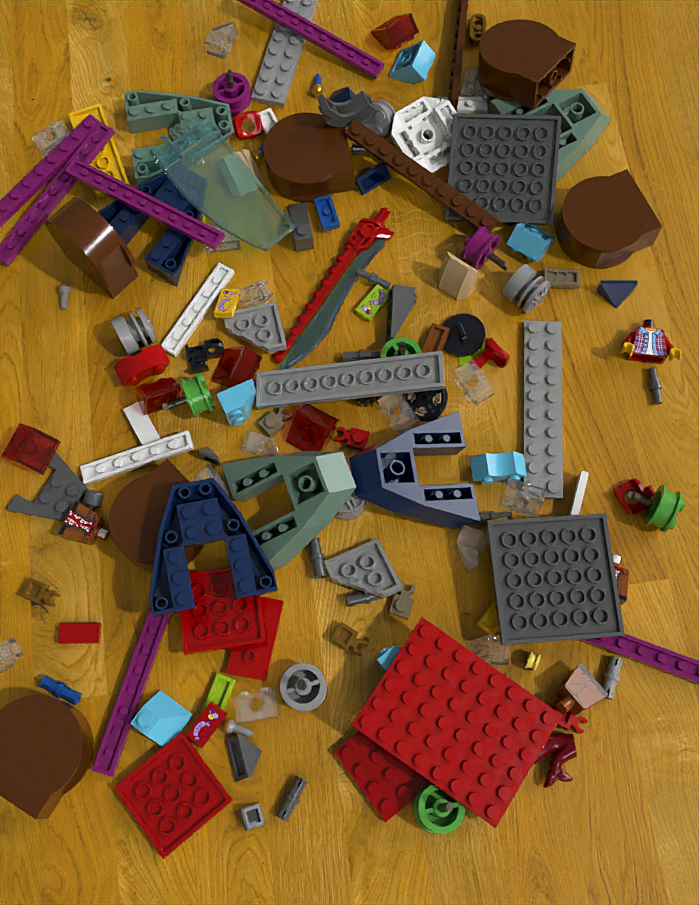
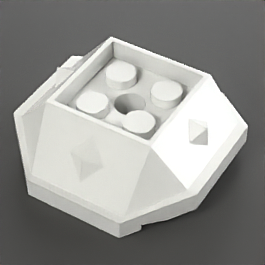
[390,96,457,173]

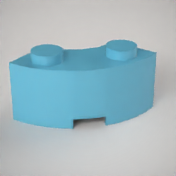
[470,451,527,485]

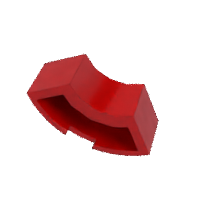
[114,345,170,386]

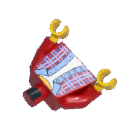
[621,319,682,364]

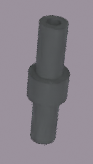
[356,268,391,289]
[648,367,662,405]

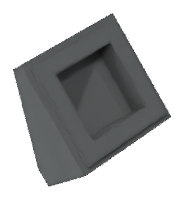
[199,447,221,465]
[235,803,265,831]

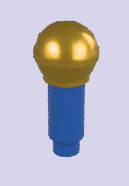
[312,74,323,97]
[251,143,264,162]

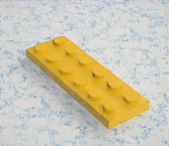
[68,103,130,198]

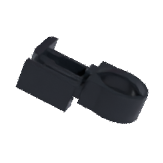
[185,338,224,374]

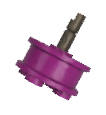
[212,69,251,114]
[460,226,508,271]

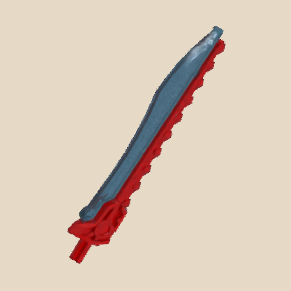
[273,207,394,370]

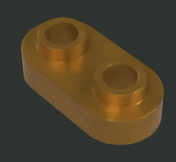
[469,14,486,45]

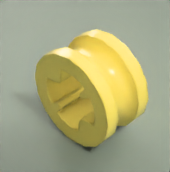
[525,651,541,672]

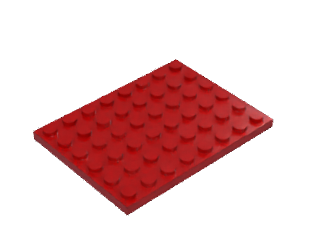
[351,617,562,828]

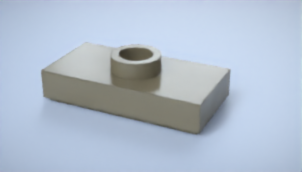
[543,268,580,289]

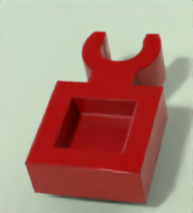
[335,427,370,451]
[552,701,588,734]

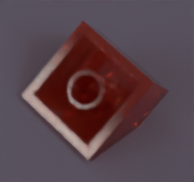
[370,13,419,50]
[211,346,262,388]
[136,377,181,415]
[286,403,339,451]
[1,423,61,475]

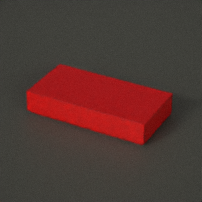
[58,622,101,644]

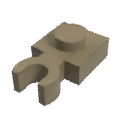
[258,407,293,438]
[389,581,415,620]

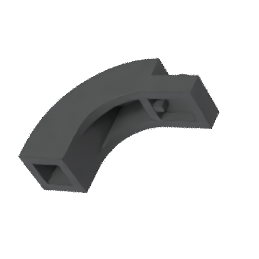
[317,91,377,127]

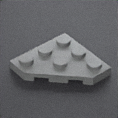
[224,302,287,353]
[324,538,403,598]

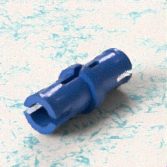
[39,675,82,705]

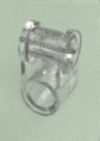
[238,280,275,309]
[240,431,279,457]

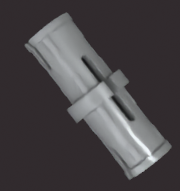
[602,656,623,700]

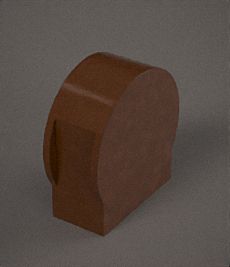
[477,19,576,110]
[264,113,354,203]
[556,169,662,269]
[45,197,138,299]
[109,459,205,572]
[0,695,94,819]

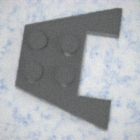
[7,446,88,521]

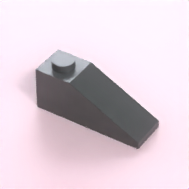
[289,202,314,252]
[386,284,417,343]

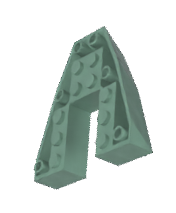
[489,89,611,182]
[124,90,234,186]
[222,451,357,571]

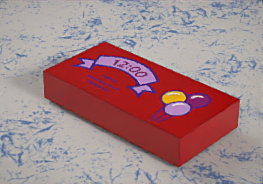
[186,701,228,748]

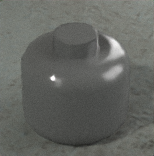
[83,489,104,510]

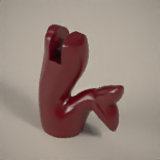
[534,734,577,788]

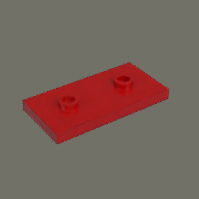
[226,596,284,682]

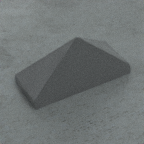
[225,734,262,782]

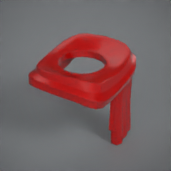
[231,110,263,140]
[470,338,510,372]
[614,478,655,515]

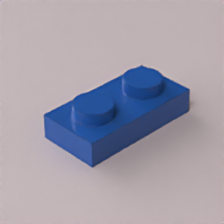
[314,194,340,232]

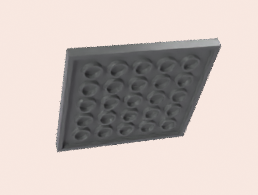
[445,113,562,225]
[486,513,625,646]

